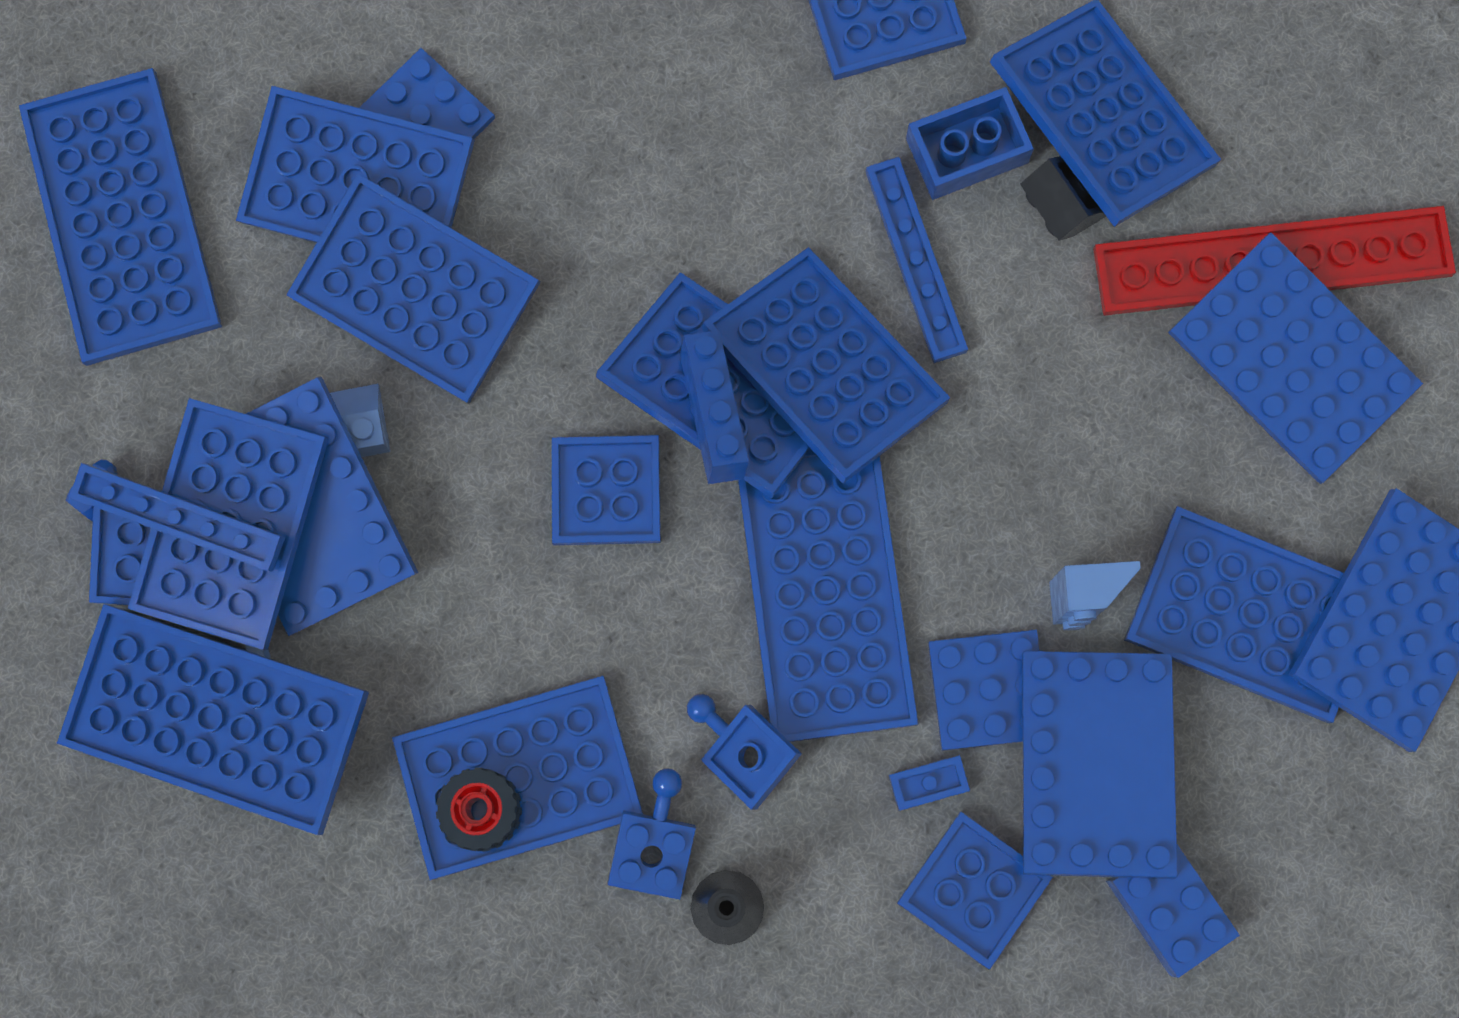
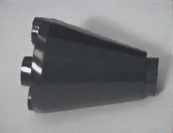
[690,870,764,945]

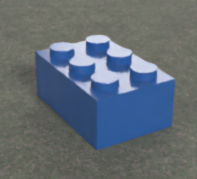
[906,87,1034,200]
[1106,844,1240,978]

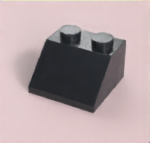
[1020,156,1106,241]

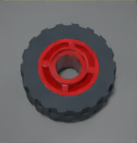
[436,768,522,852]

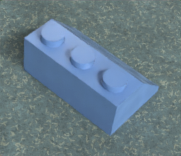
[330,384,390,457]
[1049,561,1141,630]

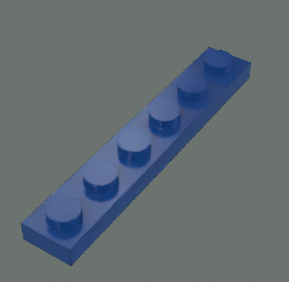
[865,157,968,364]
[69,463,285,572]

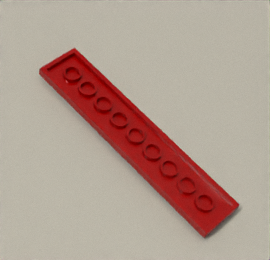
[1093,206,1456,316]

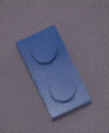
[888,755,970,811]

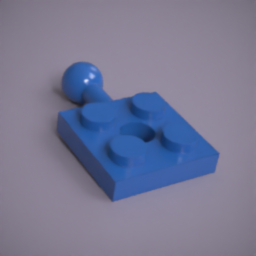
[687,694,802,810]
[608,768,696,900]

